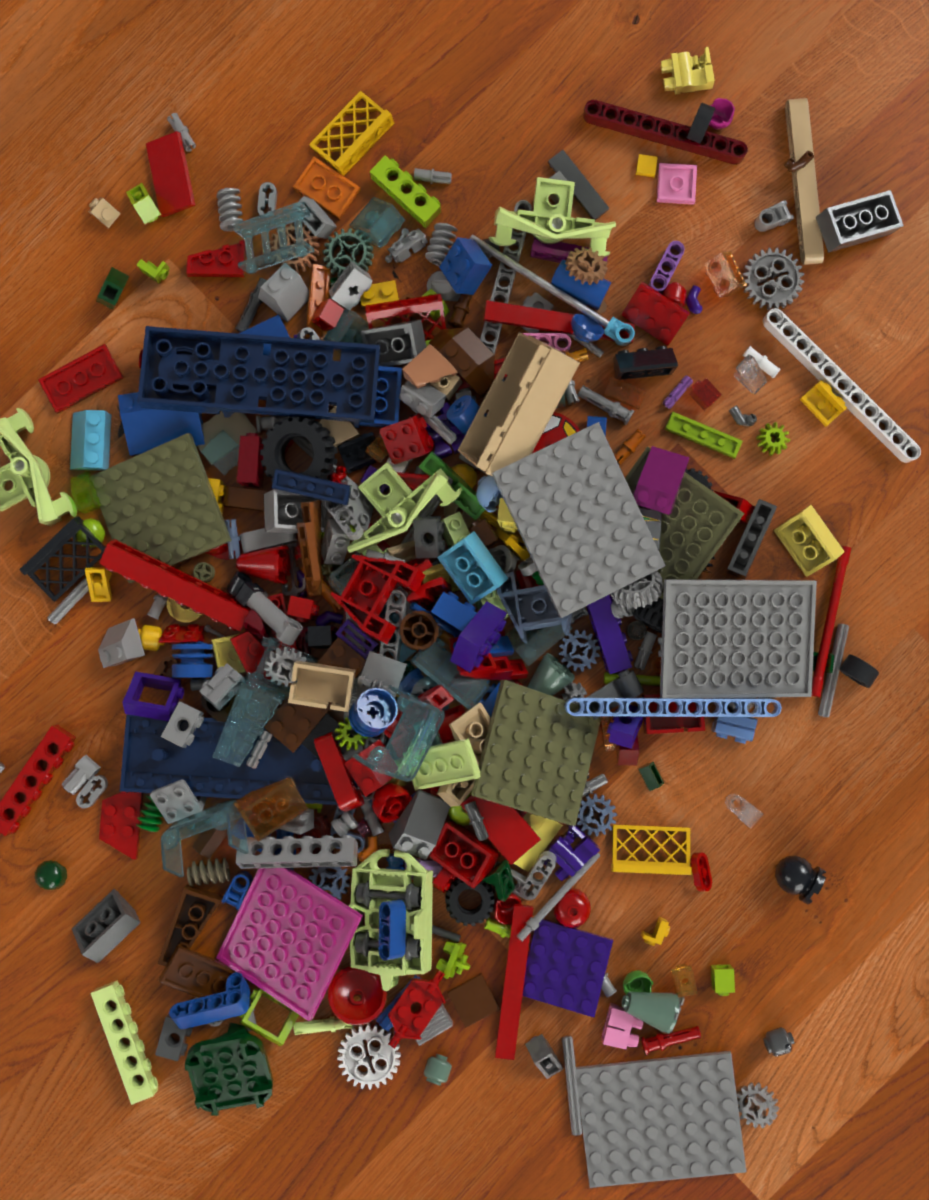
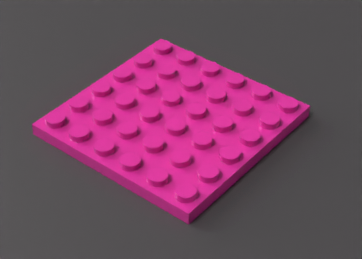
[216,868,363,1021]

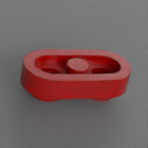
[690,852,712,892]

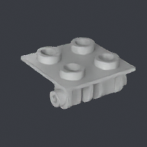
[357,651,407,699]

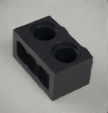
[305,625,338,649]

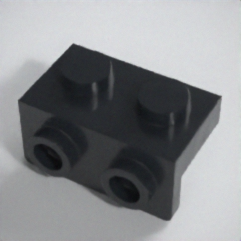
[338,432,384,473]

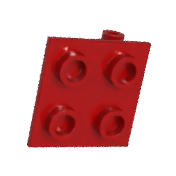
[158,624,205,645]

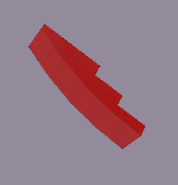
[456,653,528,680]

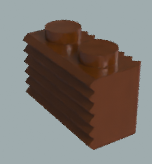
[470,518,498,548]

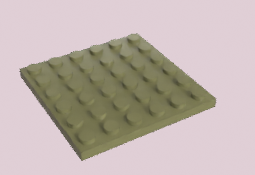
[89,433,232,583]
[625,446,745,599]
[471,680,602,826]

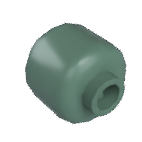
[423,1054,452,1086]

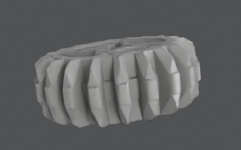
[611,571,663,610]

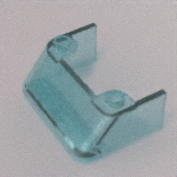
[411,637,491,710]
[353,685,445,782]
[161,799,249,877]

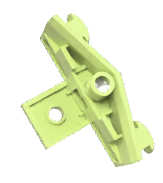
[489,177,616,257]
[0,408,77,526]
[347,462,462,556]

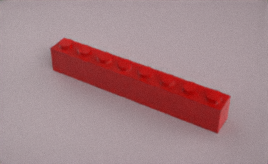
[99,539,251,632]

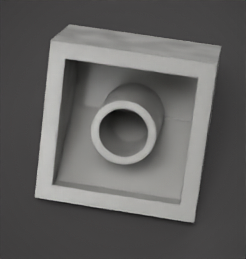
[258,263,309,322]
[98,618,145,668]

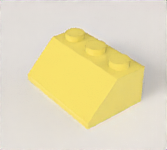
[773,505,844,577]
[497,813,563,872]

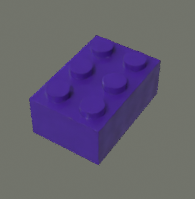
[450,601,507,673]

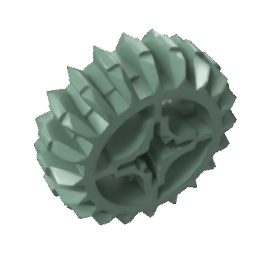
[323,228,374,278]

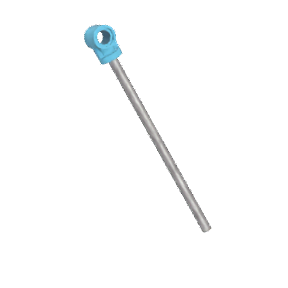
[470,234,635,346]

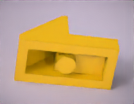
[85,567,112,602]

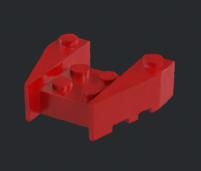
[330,554,426,644]

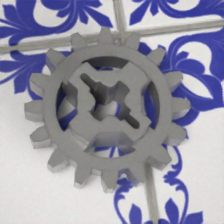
[264,647,306,687]
[737,1083,779,1128]

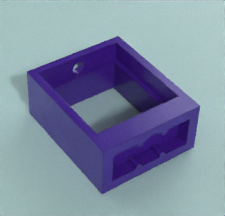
[122,671,184,722]

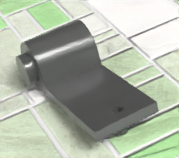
[586,669,644,720]

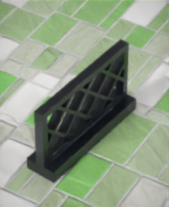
[19,516,106,602]

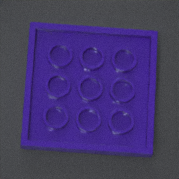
[523,919,614,1018]

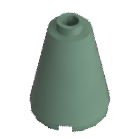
[527,653,575,696]
[622,992,679,1033]

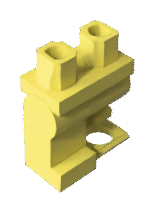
[661,47,715,95]

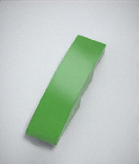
[419,451,485,521]

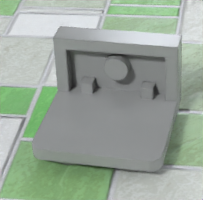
[324,481,374,531]
[150,780,207,824]

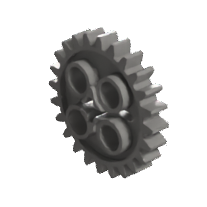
[741,248,804,310]

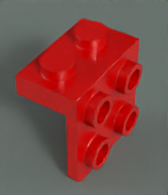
[380,413,434,464]

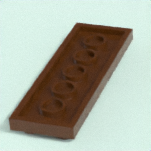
[264,637,366,753]

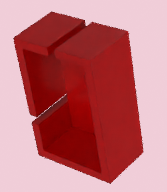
[641,694,705,734]

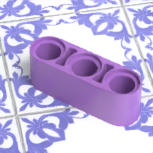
[648,241,685,294]

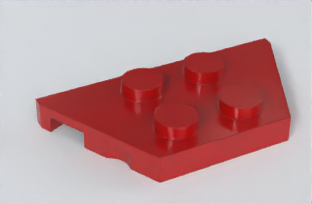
[99,791,143,860]

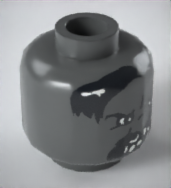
[763,1027,795,1057]

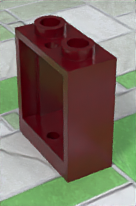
[237,433,265,488]

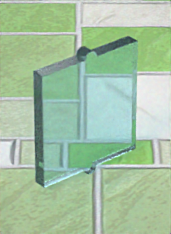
[201,430,239,475]

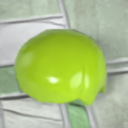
[76,518,105,548]

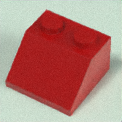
[344,739,401,797]

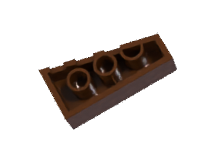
[157,884,223,966]

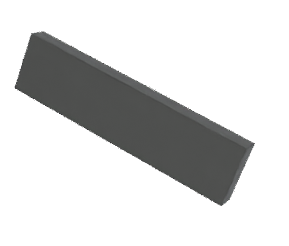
[548,150,609,220]

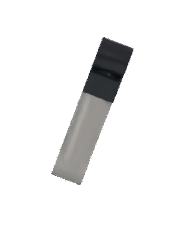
[226,571,303,645]

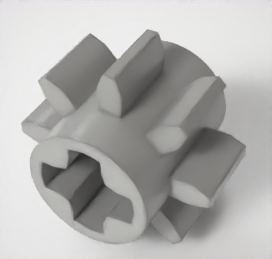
[561,682,587,705]

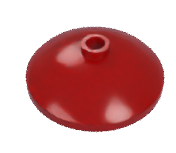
[328,966,387,1025]

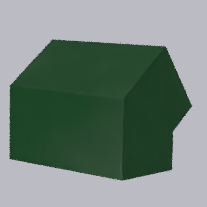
[637,762,664,791]

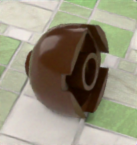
[399,611,439,650]

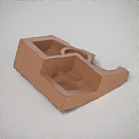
[402,344,458,388]

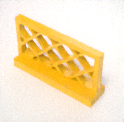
[309,91,394,176]
[611,825,692,875]

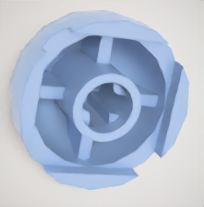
[476,475,503,513]

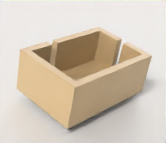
[288,661,356,712]

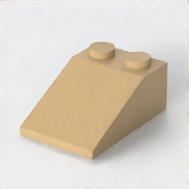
[449,702,491,766]

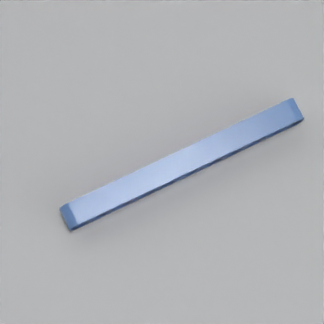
[564,698,782,717]

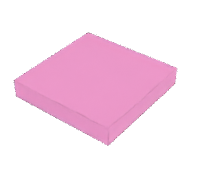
[657,163,697,204]

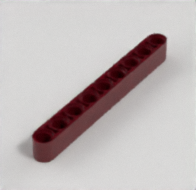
[583,100,748,165]

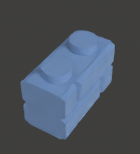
[711,712,758,744]

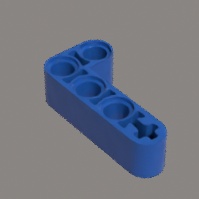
[169,972,250,1029]

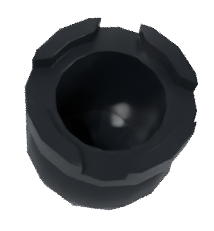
[775,855,826,905]

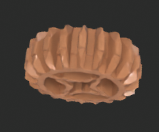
[269,222,320,274]

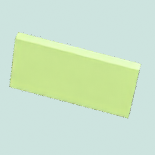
[403,738,481,791]

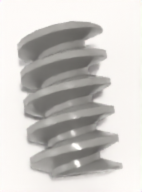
[216,188,243,231]
[425,223,458,266]

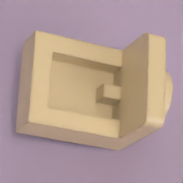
[88,197,120,228]

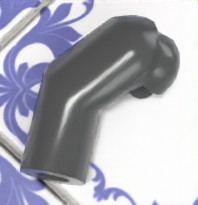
[729,405,757,427]

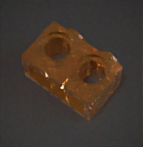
[704,251,747,298]

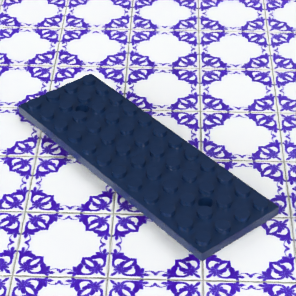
[120,714,357,805]

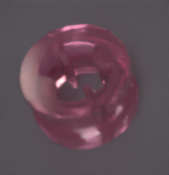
[356,818,372,837]

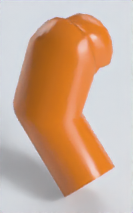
[358,835,378,862]

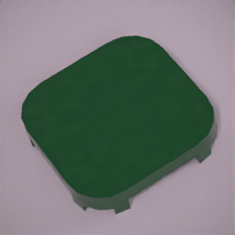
[185,1034,273,1116]

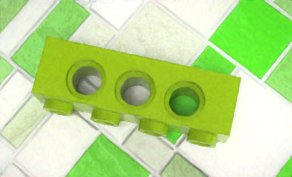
[370,155,441,229]

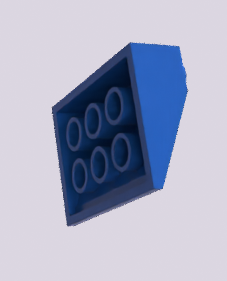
[118,392,205,456]

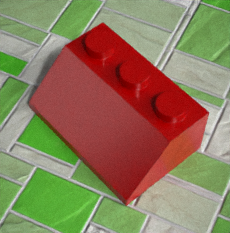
[429,822,501,888]

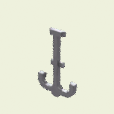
[281,543,307,597]

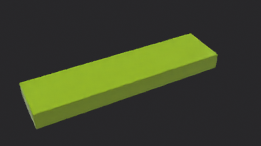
[664,411,743,459]

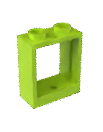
[239,988,299,1046]

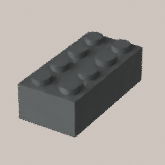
[816,190,904,253]

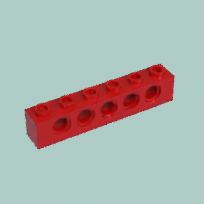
[0,725,76,836]

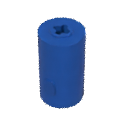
[551,259,611,311]
[447,395,487,436]

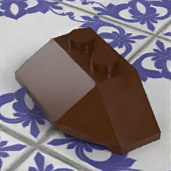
[429,327,495,397]

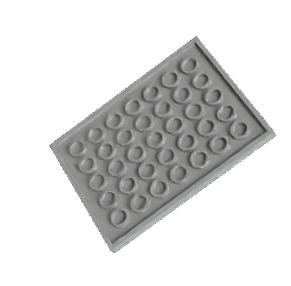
[491,422,666,618]
[660,579,817,698]
[576,1051,746,1188]

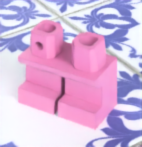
[601,1003,643,1049]

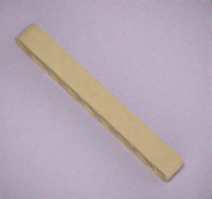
[785,98,824,265]

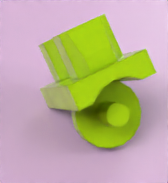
[436,941,470,979]

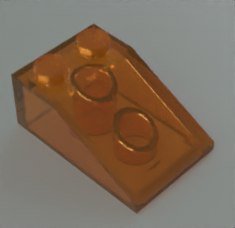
[233,777,308,842]

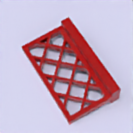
[365,294,446,341]

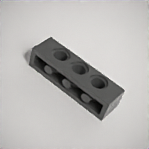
[727,499,777,580]

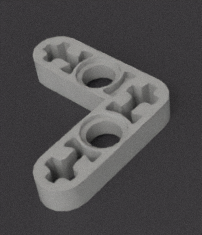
[494,851,557,900]

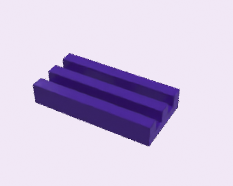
[335,619,378,659]

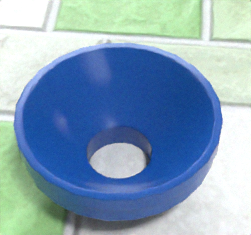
[571,314,604,343]

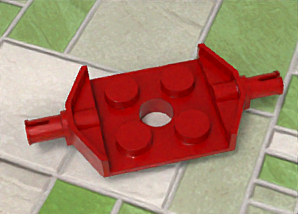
[388,969,446,1049]

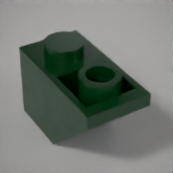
[96,267,129,310]

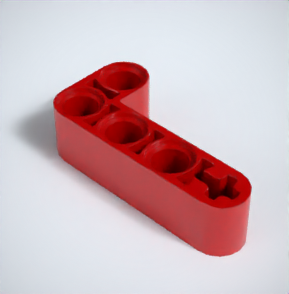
[314,732,365,812]

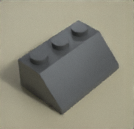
[72,889,141,963]

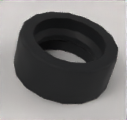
[687,103,715,143]

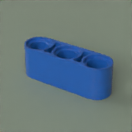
[379,900,406,961]

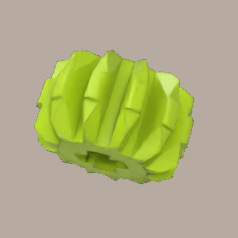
[756,422,790,455]
[335,717,368,751]

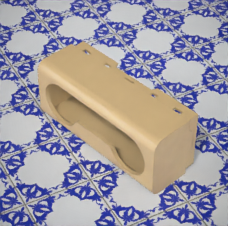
[458,332,580,477]

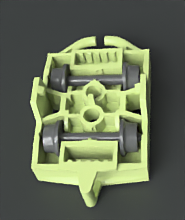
[349,849,433,991]

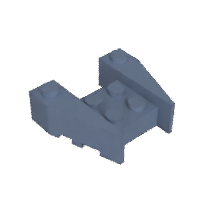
[497,572,572,644]

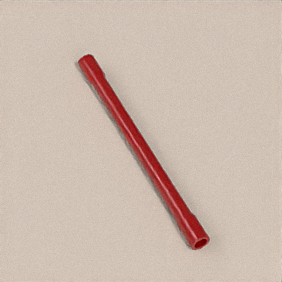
[811,546,852,697]

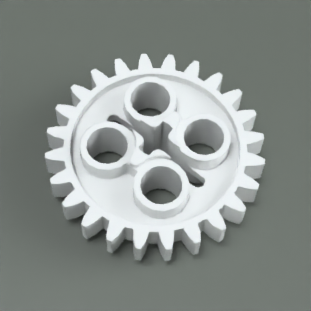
[337,1023,401,1090]

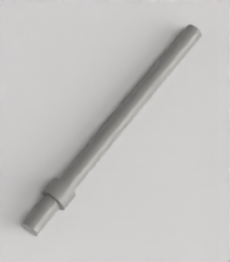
[517,853,600,941]

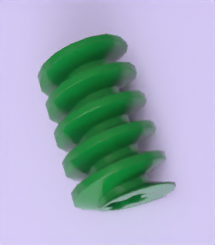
[136,795,163,832]

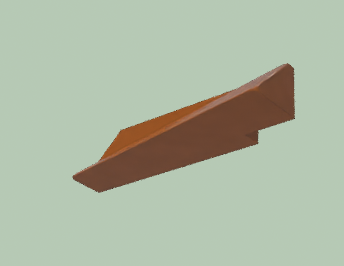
[296,500,322,597]

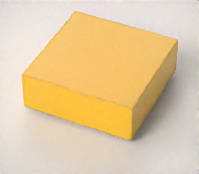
[636,154,658,177]

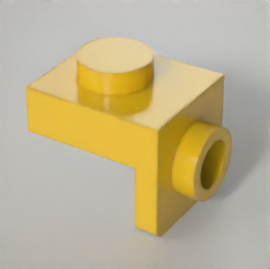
[641,917,670,946]

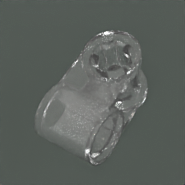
[725,794,764,829]

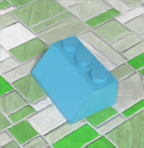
[70,410,112,471]
[437,531,508,605]

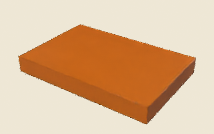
[293,157,361,220]

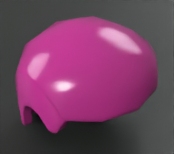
[709,98,735,130]

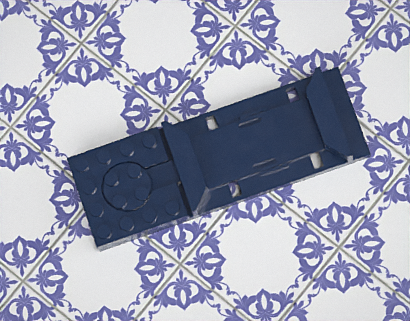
[137,326,380,428]

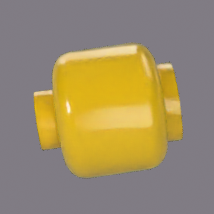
[138,625,164,651]

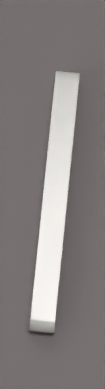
[763,308,921,463]

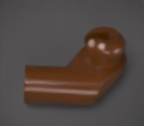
[784,151,814,172]

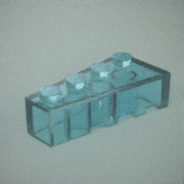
[213,683,284,767]

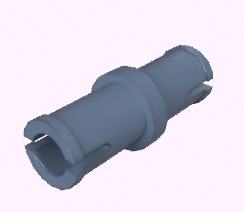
[224,519,241,559]

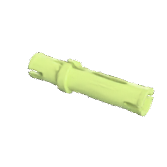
[294,1016,354,1035]

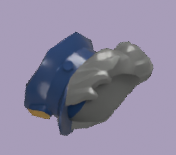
[396,668,444,705]

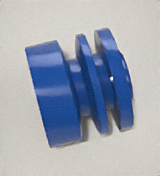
[172,641,213,678]
[348,688,398,737]

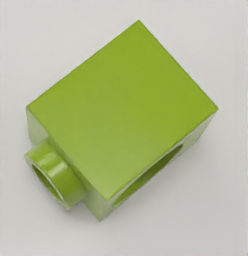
[711,964,735,996]

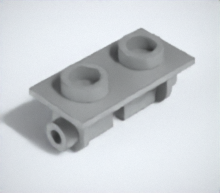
[387,228,428,263]

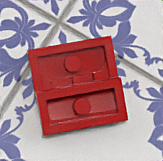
[407,577,452,607]

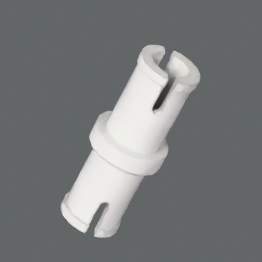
[743,346,780,378]

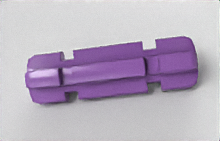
[663,375,693,409]

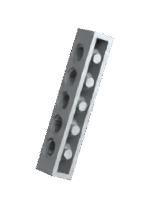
[236,835,358,869]

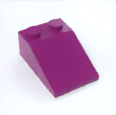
[633,446,690,515]

